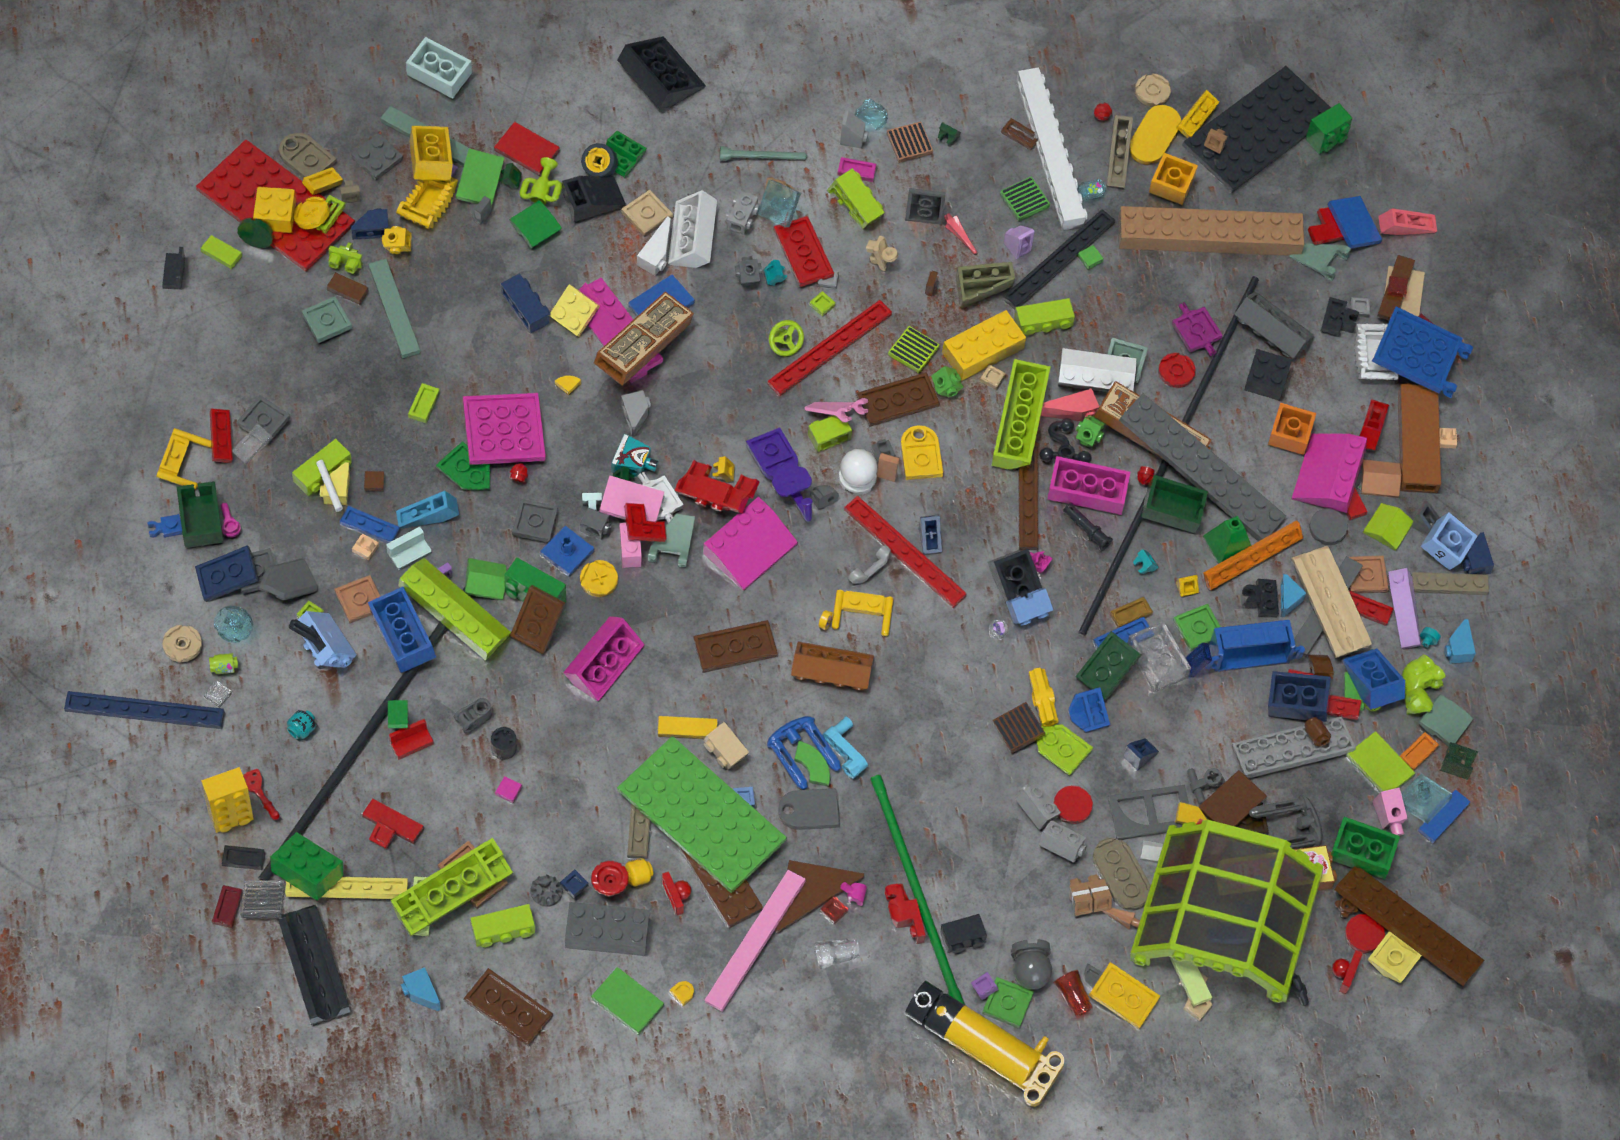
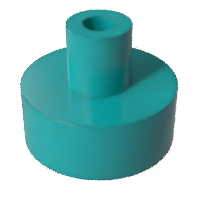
[1420,627,1441,647]

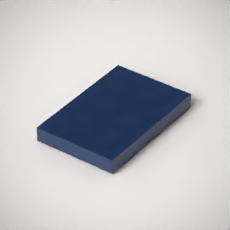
[195,545,259,602]

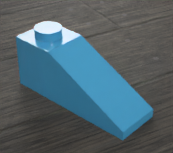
[396,491,459,529]

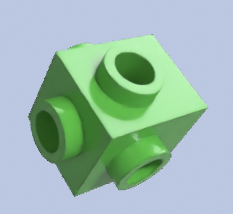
[931,366,963,397]
[1076,415,1105,446]

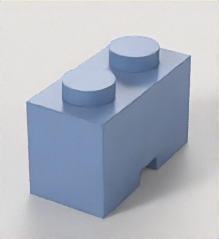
[1006,588,1053,626]

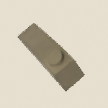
[1107,115,1133,189]

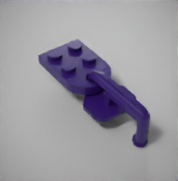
[746,427,813,522]

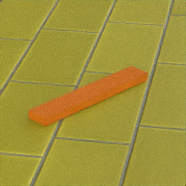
[1203,521,1303,590]

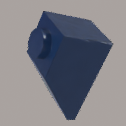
[351,208,389,240]
[1462,532,1494,575]

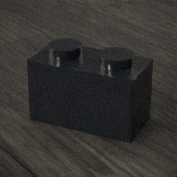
[940,914,987,953]

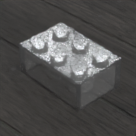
[1127,621,1191,693]

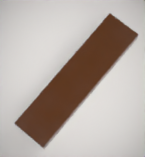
[1377,255,1415,320]

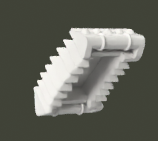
[1354,323,1398,381]

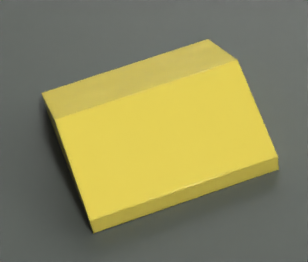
[1368,931,1422,983]

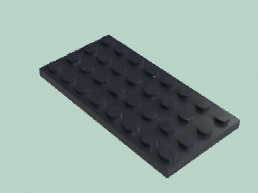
[1182,66,1331,192]

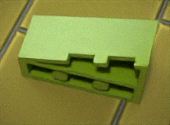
[827,168,885,229]

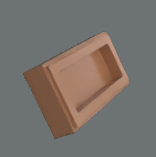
[877,453,899,482]

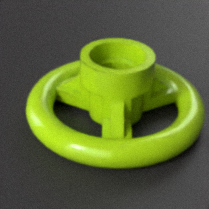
[769,320,804,356]

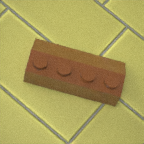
[791,641,874,690]

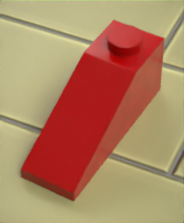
[1360,399,1389,450]

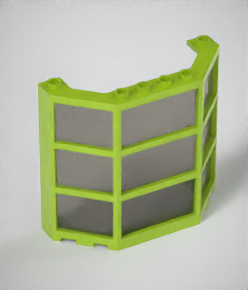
[1130,820,1323,1003]

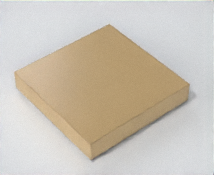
[621,190,673,237]

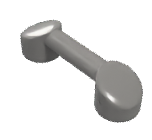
[848,545,891,584]

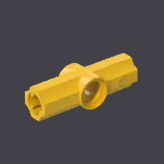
[1028,668,1058,727]

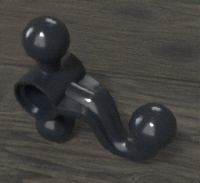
[1039,418,1092,463]

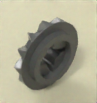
[530,874,562,905]

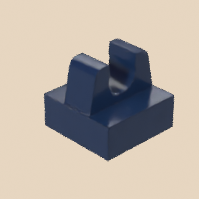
[560,869,589,898]

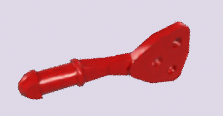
[243,769,280,820]

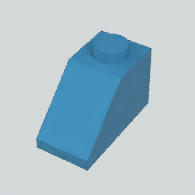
[1444,619,1476,664]
[400,967,441,1011]

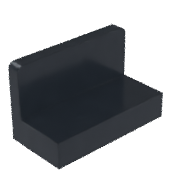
[162,247,185,290]

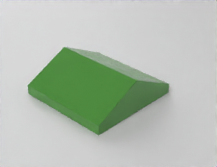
[465,558,506,601]

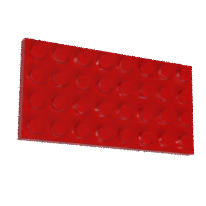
[196,139,355,272]

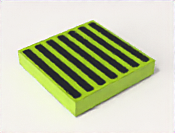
[888,326,940,374]

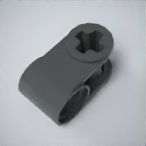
[454,698,492,733]

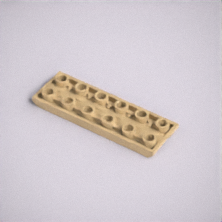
[1291,546,1372,658]

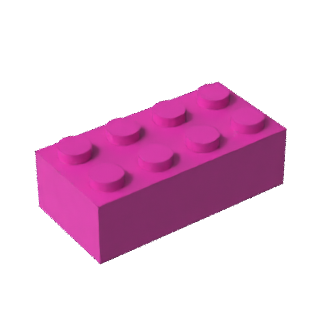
[1047,456,1131,515]

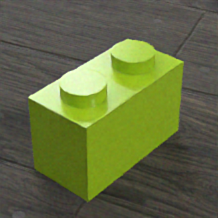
[808,415,852,453]

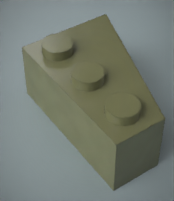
[955,262,1015,309]

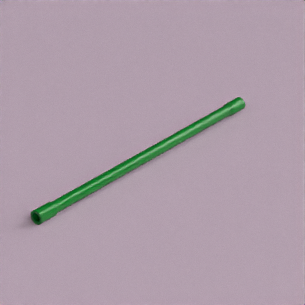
[870,775,965,1005]

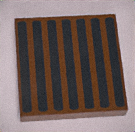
[992,702,1046,753]

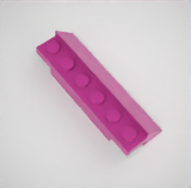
[579,277,663,383]

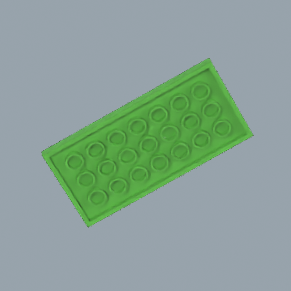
[617,736,787,893]

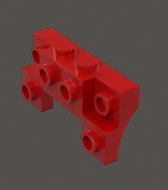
[674,460,760,514]

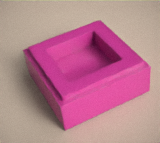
[495,776,522,803]

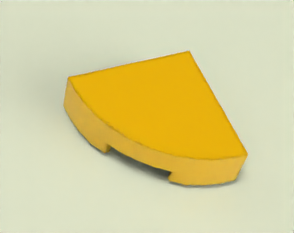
[555,376,581,395]

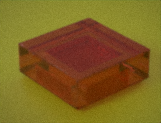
[1387,276,1408,297]
[820,896,848,924]

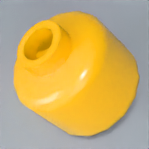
[625,858,653,887]

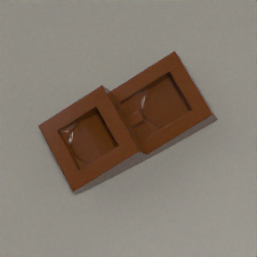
[1308,654,1334,679]

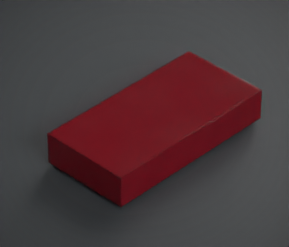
[212,885,243,928]

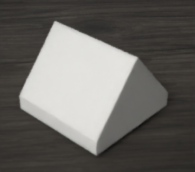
[1140,840,1163,862]

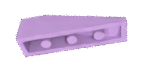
[1388,568,1421,649]

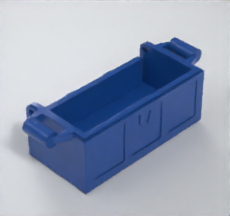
[1205,620,1305,671]

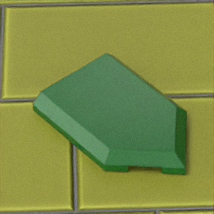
[436,441,490,490]

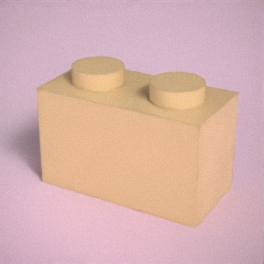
[703,722,749,770]

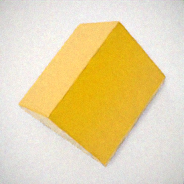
[1176,575,1199,597]

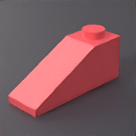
[1379,208,1437,235]
[1040,389,1099,421]

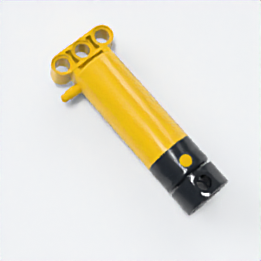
[905,981,1064,1107]

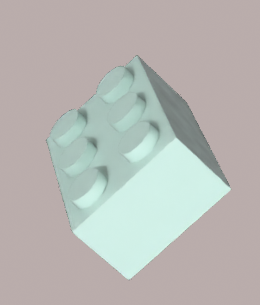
[406,37,472,99]

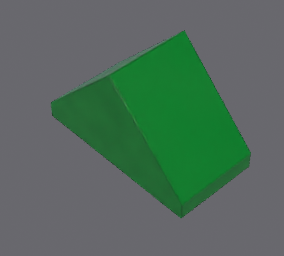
[388,700,409,728]

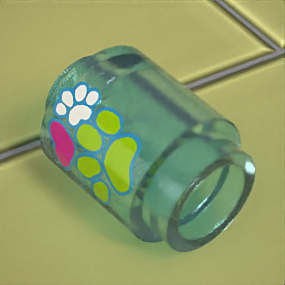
[1078,179,1106,200]

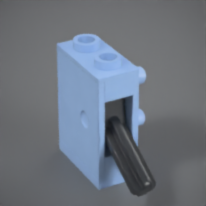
[289,611,356,668]

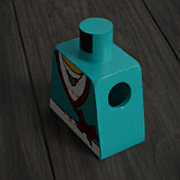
[611,434,659,477]

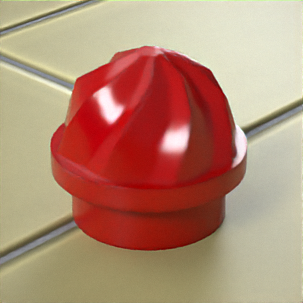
[1094,102,1112,120]
[509,464,528,482]
[1137,466,1155,485]

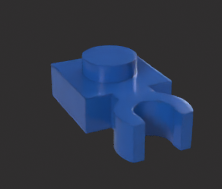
[147,514,182,538]

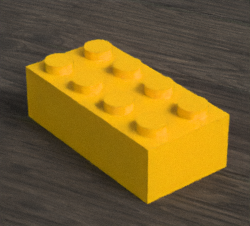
[942,310,1026,381]
[201,767,254,833]

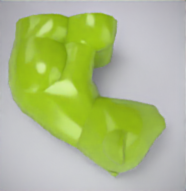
[1402,654,1446,715]

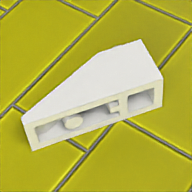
[637,216,671,276]

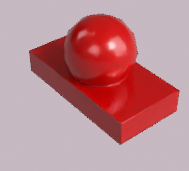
[661,871,692,915]
[1332,950,1363,994]

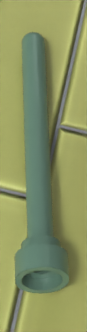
[720,146,807,161]

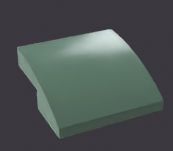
[1418,694,1474,747]

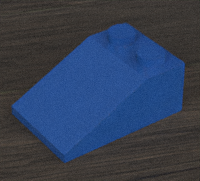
[1343,648,1405,710]

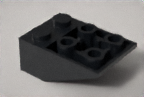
[562,176,626,222]

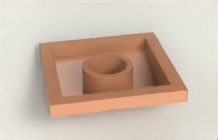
[1361,460,1401,498]

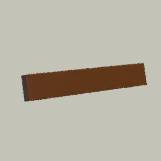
[1018,447,1038,551]

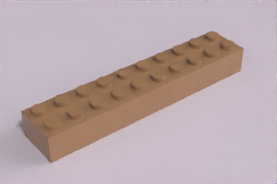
[1118,206,1304,256]

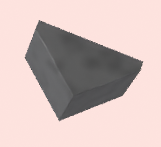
[1411,500,1440,535]

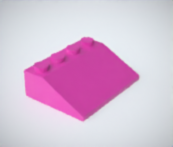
[1292,434,1367,513]
[703,497,798,591]

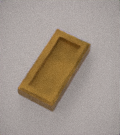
[1110,597,1153,628]

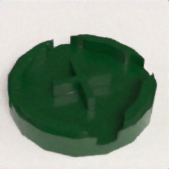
[237,218,274,248]

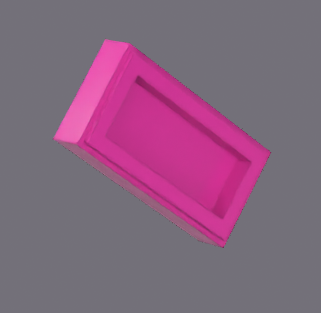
[837,157,876,182]

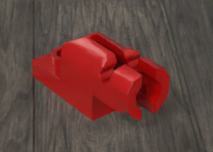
[885,883,926,944]

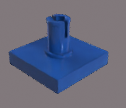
[540,526,594,577]

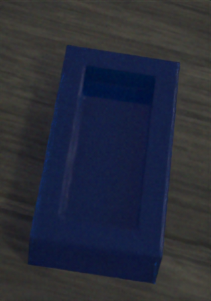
[1183,643,1212,677]

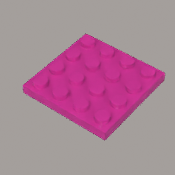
[462,393,546,465]

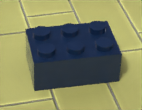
[1268,671,1331,722]

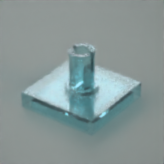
[757,180,801,227]
[1401,773,1452,824]

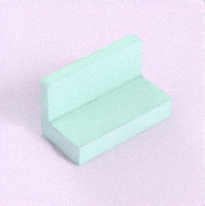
[386,527,431,570]

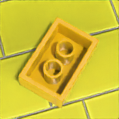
[409,126,453,180]

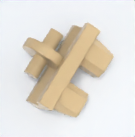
[866,236,898,271]

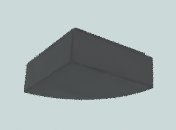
[1084,963,1103,990]

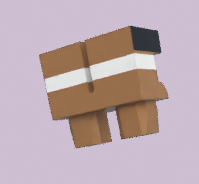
[1069,874,1112,916]

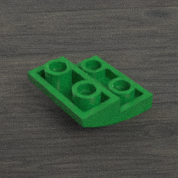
[597,131,647,178]
[509,200,562,248]

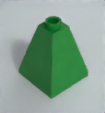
[1203,516,1251,564]

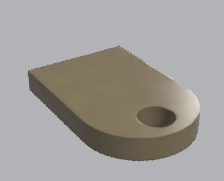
[279,133,337,178]

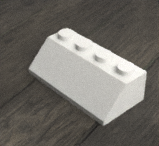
[668,190,717,268]
[1057,348,1136,392]

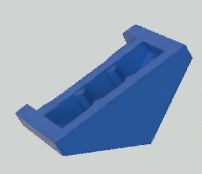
[1068,687,1110,732]

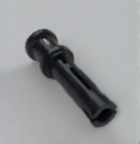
[1063,503,1113,551]

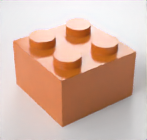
[1268,403,1316,455]

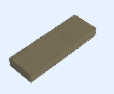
[627,804,650,859]

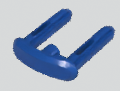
[767,716,841,790]

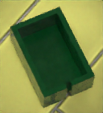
[1141,475,1208,533]
[176,481,223,548]

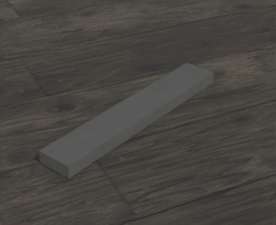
[1294,556,1363,657]

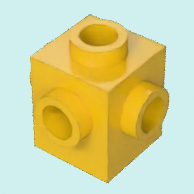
[382,226,412,254]

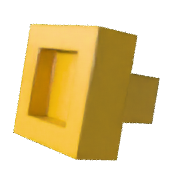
[712,456,735,482]

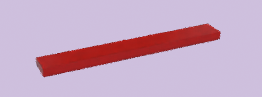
[767,300,892,397]
[844,495,967,608]

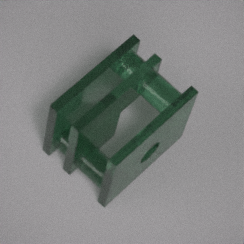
[1440,742,1478,780]

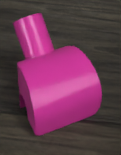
[1030,551,1053,573]
[840,882,867,906]

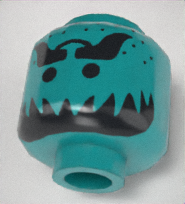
[287,710,316,739]

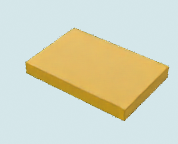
[1089,962,1160,1029]

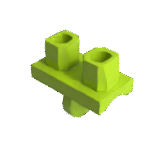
[328,242,363,274]

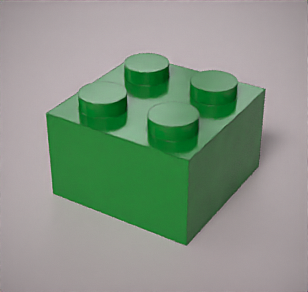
[1306,103,1353,154]

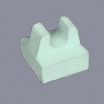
[582,493,602,510]

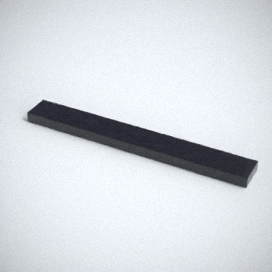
[1002,209,1115,310]

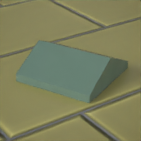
[1108,338,1148,383]

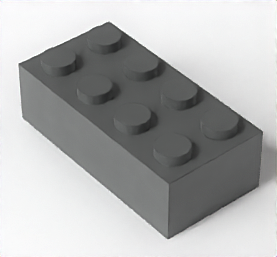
[565,902,650,956]

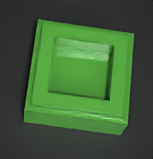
[1078,245,1104,269]

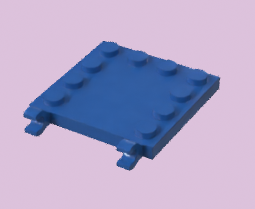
[1372,307,1473,398]

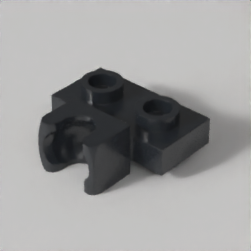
[1320,297,1359,336]
[1242,578,1279,617]

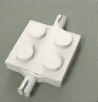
[638,472,683,523]

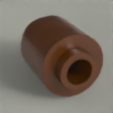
[1304,717,1331,746]

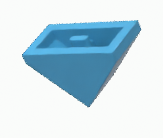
[1281,574,1306,617]

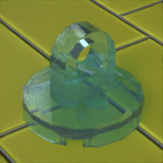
[214,606,253,643]

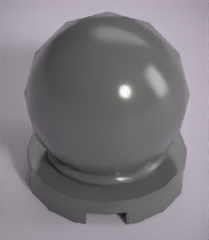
[1011,939,1052,990]

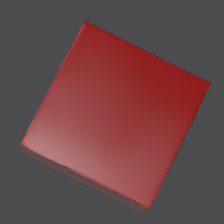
[369,822,396,849]

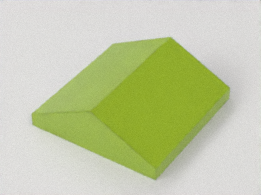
[1363,503,1413,551]

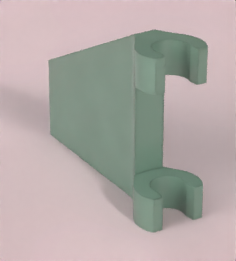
[1289,243,1351,281]
[648,514,695,568]

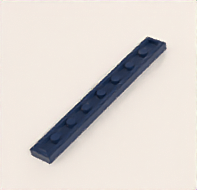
[64,691,224,729]

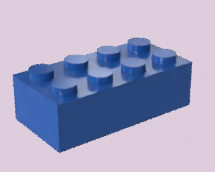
[368,587,436,673]

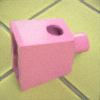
[1373,788,1407,836]

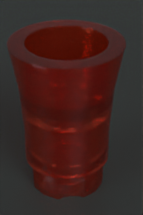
[1053,970,1093,1017]

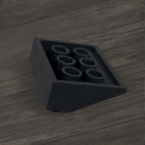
[617,36,706,110]

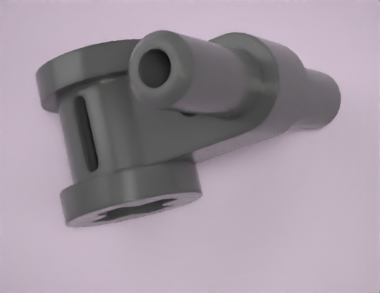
[1187,768,1225,805]

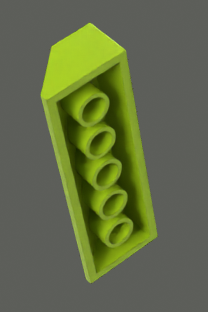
[991,359,1051,470]
[398,558,511,661]

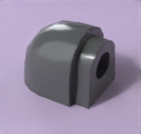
[810,485,839,509]

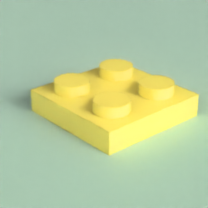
[549,284,600,337]

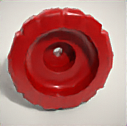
[591,861,629,896]

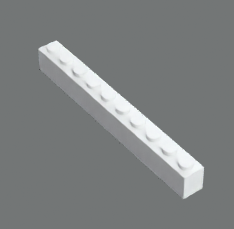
[1017,67,1087,231]

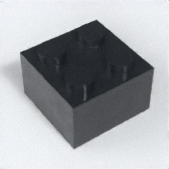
[1244,349,1292,401]

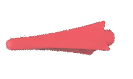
[944,213,977,254]

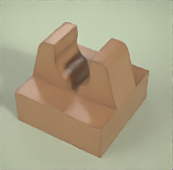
[1204,129,1227,154]

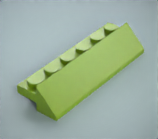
[390,838,513,936]

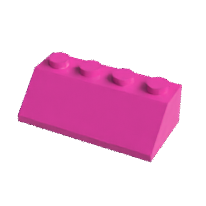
[563,616,645,701]

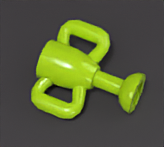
[519,157,562,205]

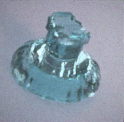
[854,99,888,132]

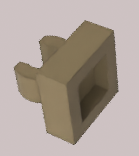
[340,180,361,203]

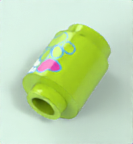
[209,653,238,674]

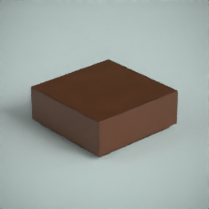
[925,271,938,297]
[364,471,384,491]

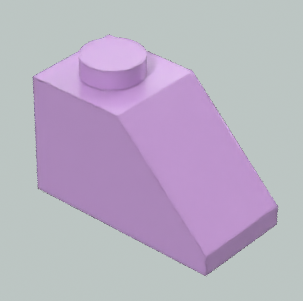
[1004,225,1035,259]

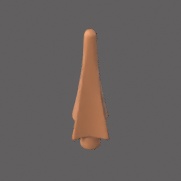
[1102,907,1140,930]

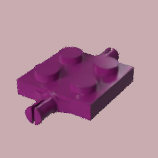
[1172,302,1223,356]

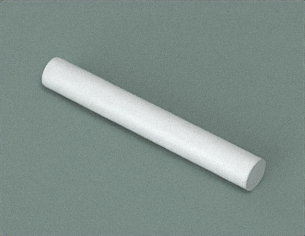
[316,460,343,512]

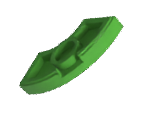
[794,741,830,787]

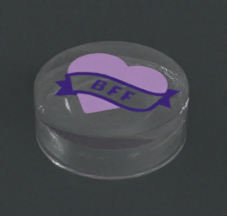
[988,619,1008,640]

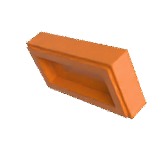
[1400,732,1439,771]

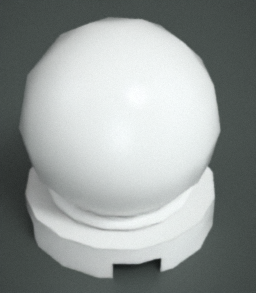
[839,449,878,495]

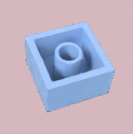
[1420,512,1477,570]

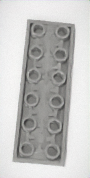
[1232,716,1356,778]

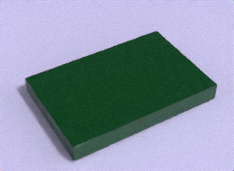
[1075,631,1142,700]

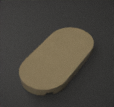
[1093,838,1151,910]

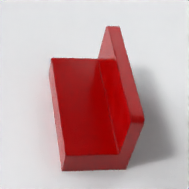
[389,719,434,760]

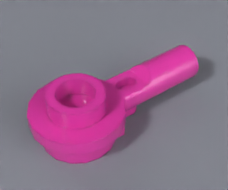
[220,503,241,537]

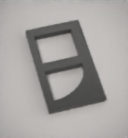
[1108,785,1189,840]

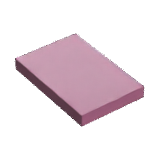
[599,476,664,521]

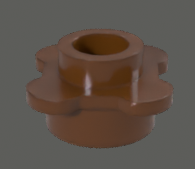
[1335,897,1358,918]

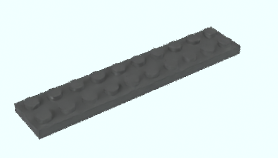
[1119,393,1286,541]

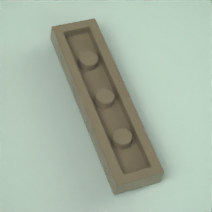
[1411,572,1489,595]

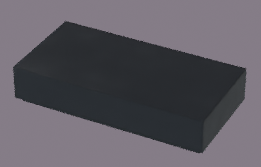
[221,845,265,870]

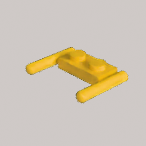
[156,428,211,490]
[831,590,893,636]

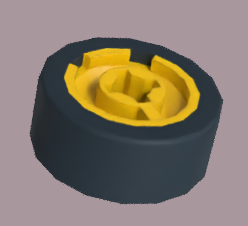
[581,143,618,177]

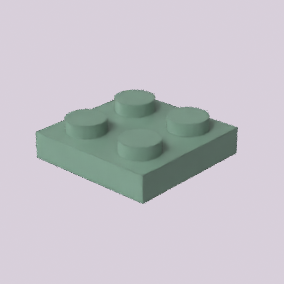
[302,296,352,343]

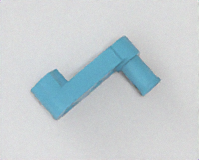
[823,717,868,779]

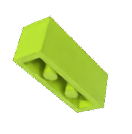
[1014,298,1075,335]
[292,439,352,496]
[470,904,535,947]

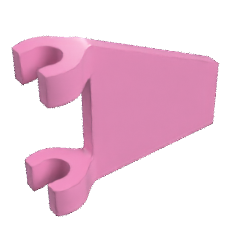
[805,398,868,422]

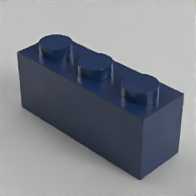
[501,273,550,334]

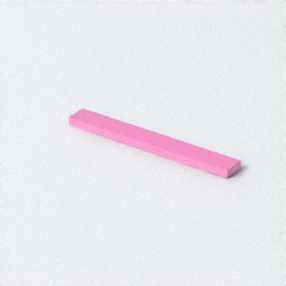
[704,870,806,1012]

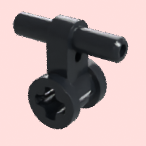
[1276,969,1309,1005]

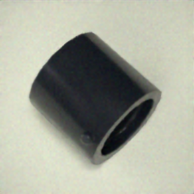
[491,727,517,760]

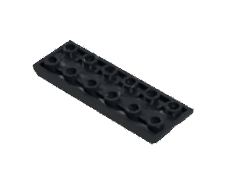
[277,904,350,1025]

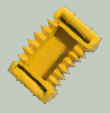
[396,177,458,229]

